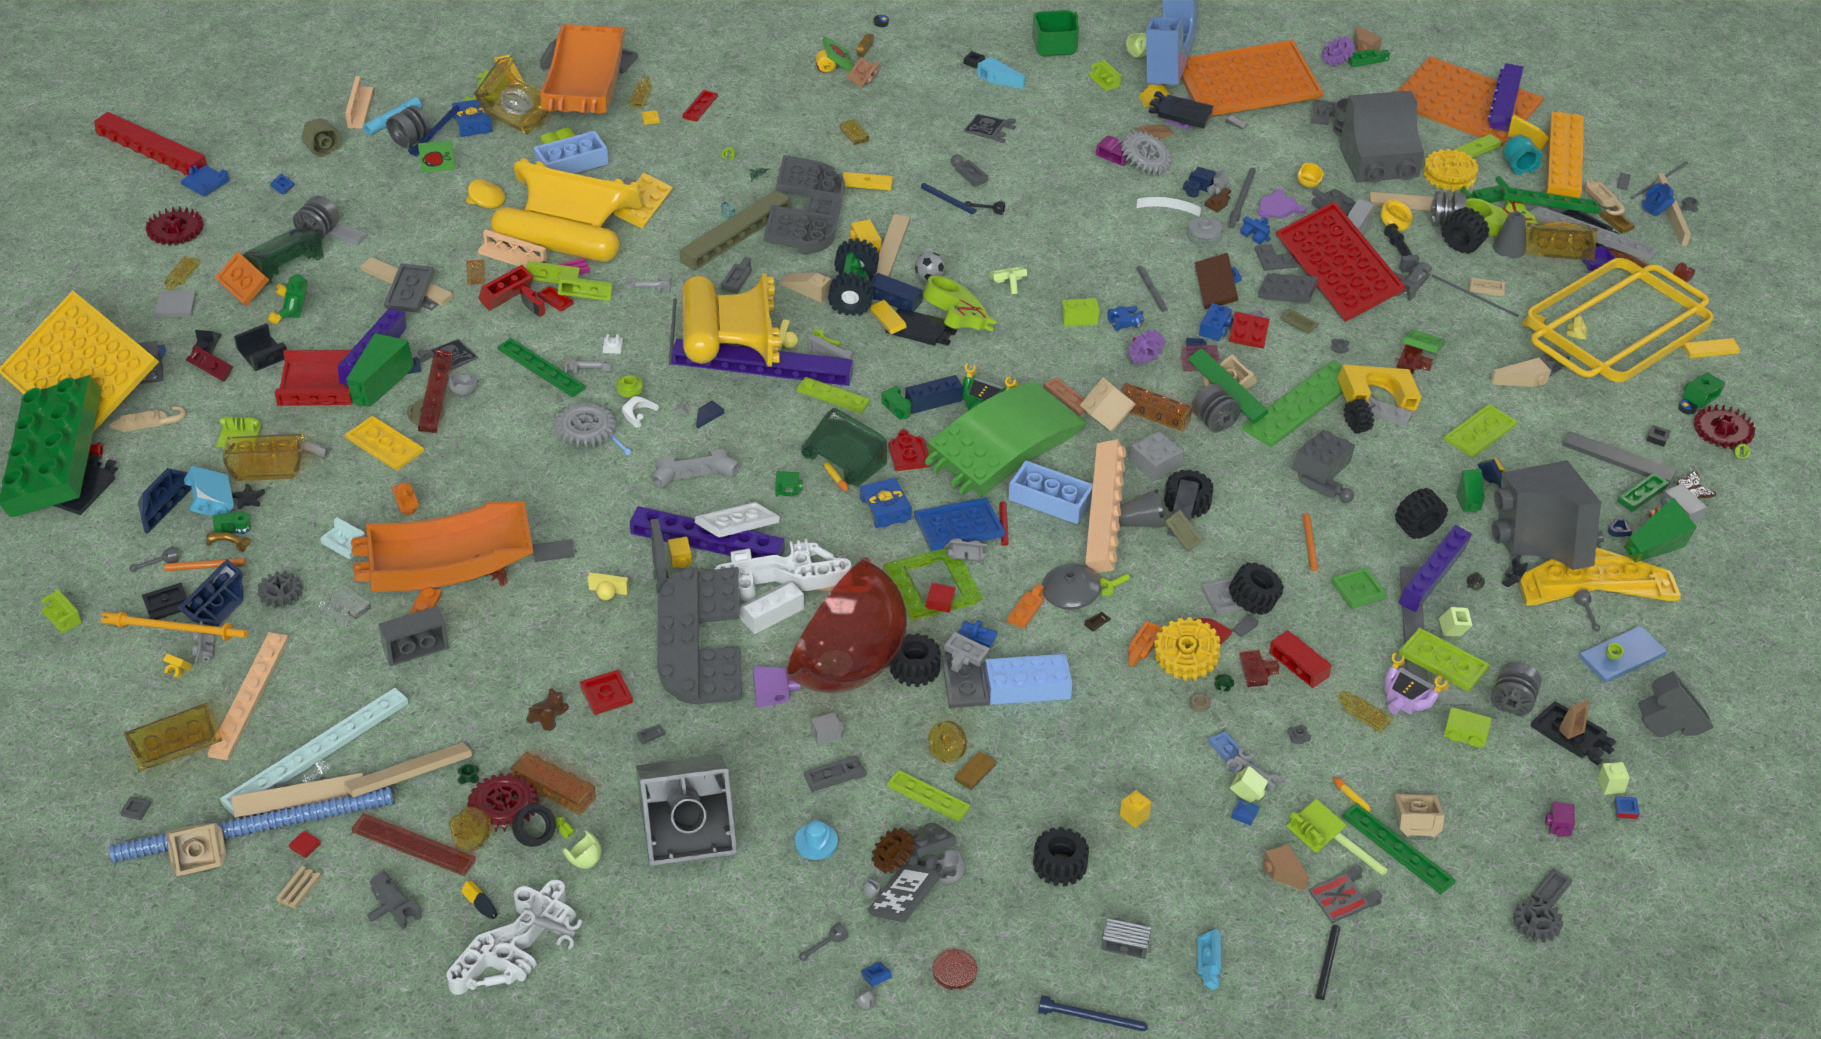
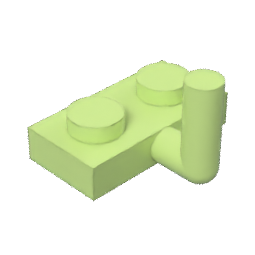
[989,266,1027,294]

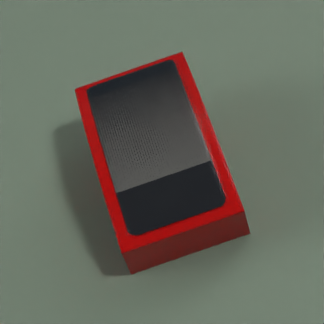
[520,285,545,317]

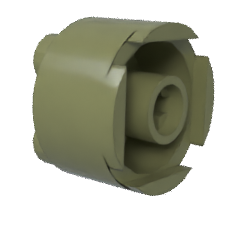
[302,119,341,157]

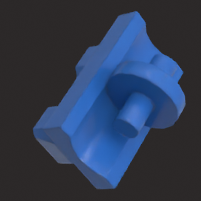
[1240,216,1271,245]
[957,620,998,648]

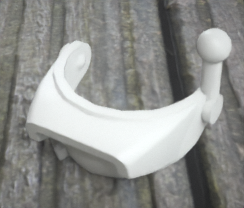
[622,396,659,428]

